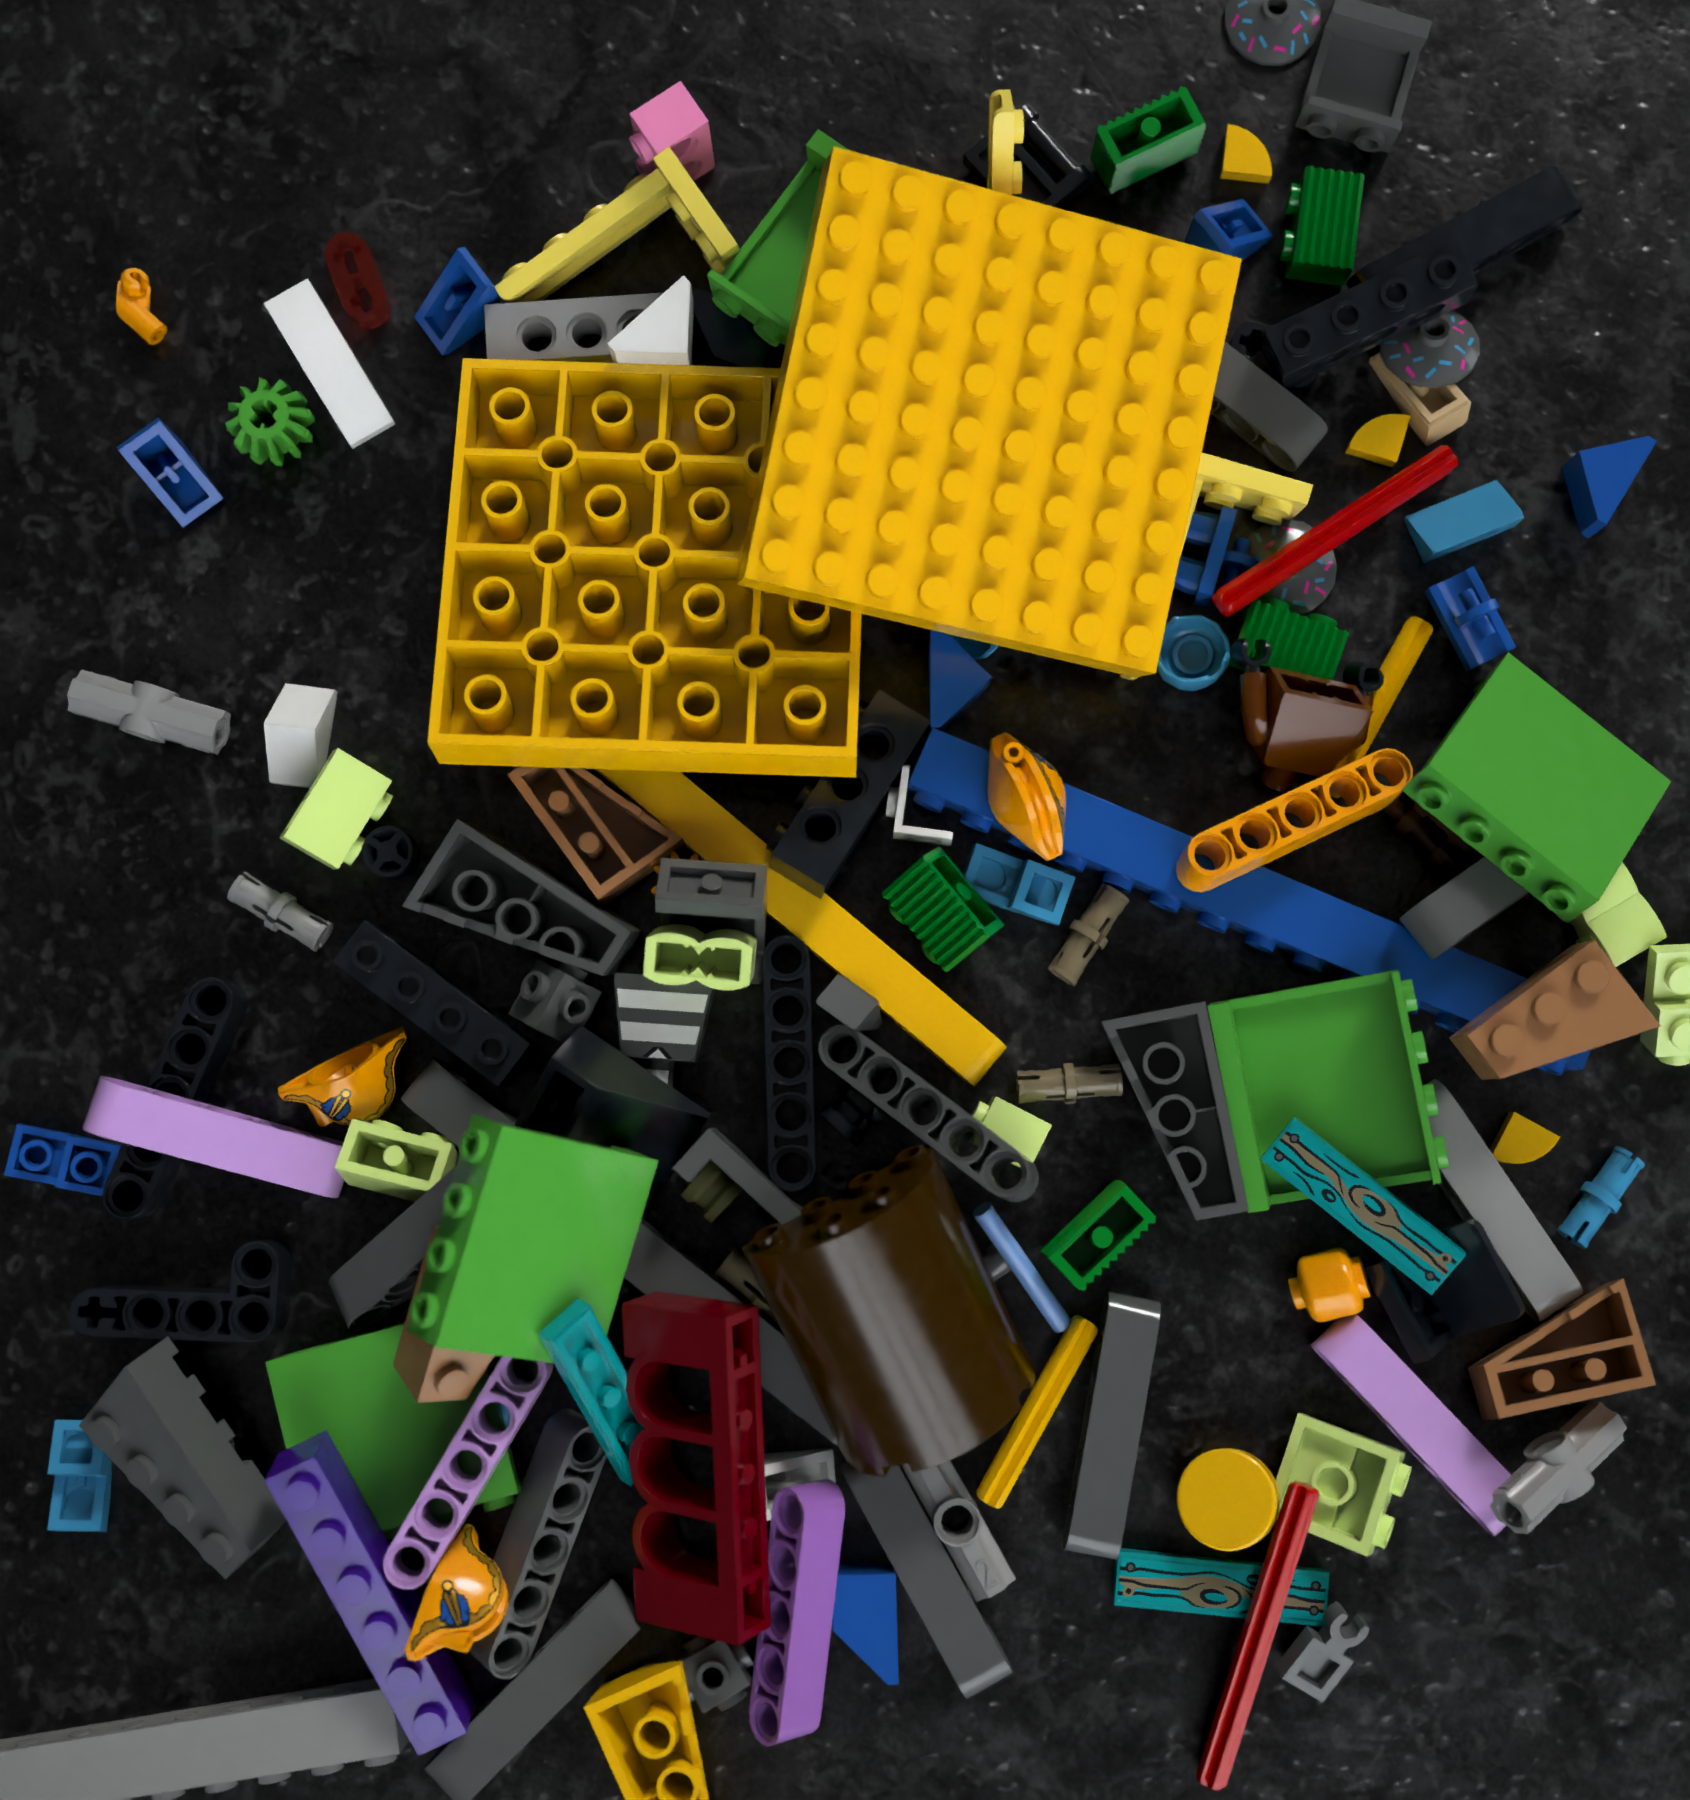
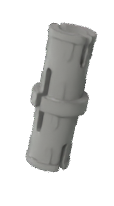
[227,872,333,952]

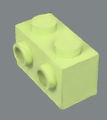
[279,748,393,869]
[334,1119,460,1202]

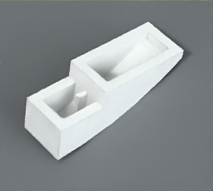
[264,278,395,449]

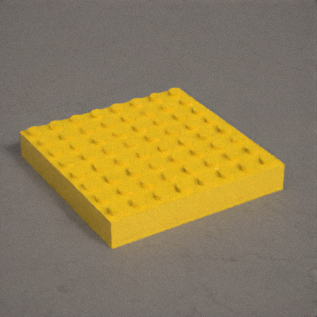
[736,146,1242,678]
[427,358,862,778]

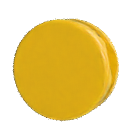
[1176,1448,1280,1551]

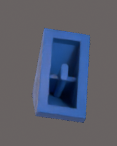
[1183,199,1273,262]
[414,247,501,355]
[117,417,224,527]
[1562,436,1657,539]
[928,630,992,736]

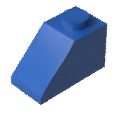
[832,1563,899,1685]

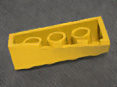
[584,1661,709,1800]

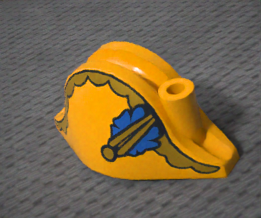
[987,732,1066,861]
[278,1026,407,1127]
[404,1523,509,1661]

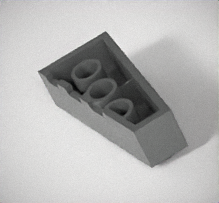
[402,819,642,976]
[1101,1001,1249,1221]
[79,1336,286,1580]

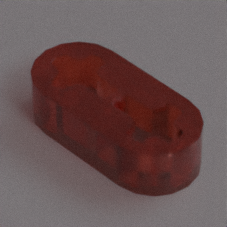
[324,232,391,329]

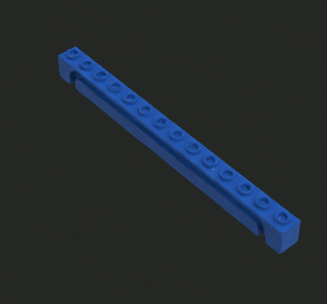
[907,727,1591,1075]

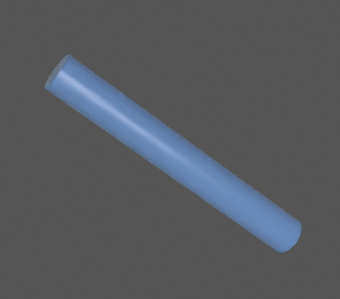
[973,1202,1072,1333]

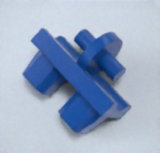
[1174,506,1259,609]
[1424,566,1516,672]

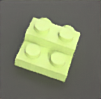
[1640,944,1690,1066]
[1276,1413,1412,1557]

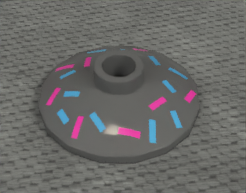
[1224,0,1320,66]
[1379,311,1480,388]
[1247,519,1337,615]

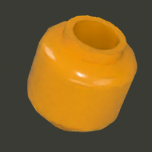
[1288,1248,1371,1322]

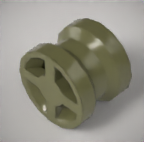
[680,1161,743,1224]

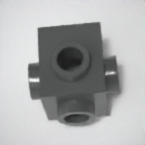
[508,959,602,1043]
[678,1634,755,1714]

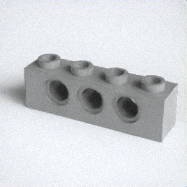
[484,293,692,365]

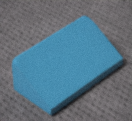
[1404,480,1525,564]

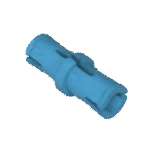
[1556,1146,1645,1250]

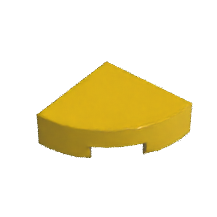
[1220,124,1272,184]
[1345,414,1410,468]
[1489,1112,1560,1164]

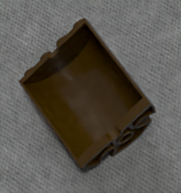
[741,1144,1035,1476]

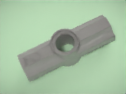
[67,670,231,755]
[1490,1402,1627,1534]
[901,1460,1016,1602]

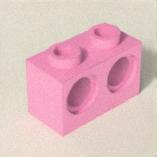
[629,81,715,181]

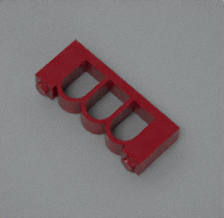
[622,1292,771,1646]

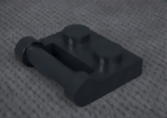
[963,104,1094,208]

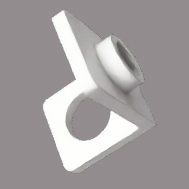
[886,764,953,846]

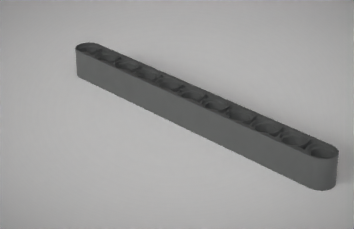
[400,1057,838,1446]

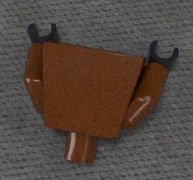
[1232,638,1384,792]

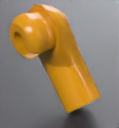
[116,268,167,345]

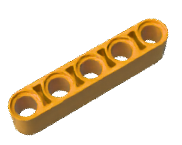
[1176,748,1413,892]

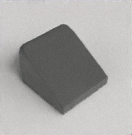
[816,974,882,1031]

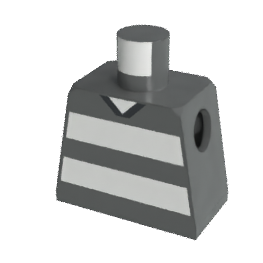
[614,973,716,1087]

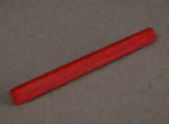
[1212,445,1458,617]
[1196,1481,1319,1791]

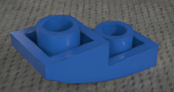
[4,1123,121,1196]

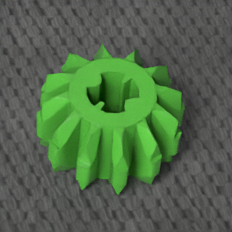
[225,378,315,467]

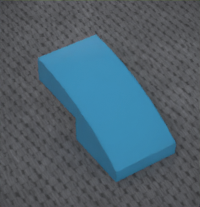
[963,843,1076,926]
[47,1420,112,1532]

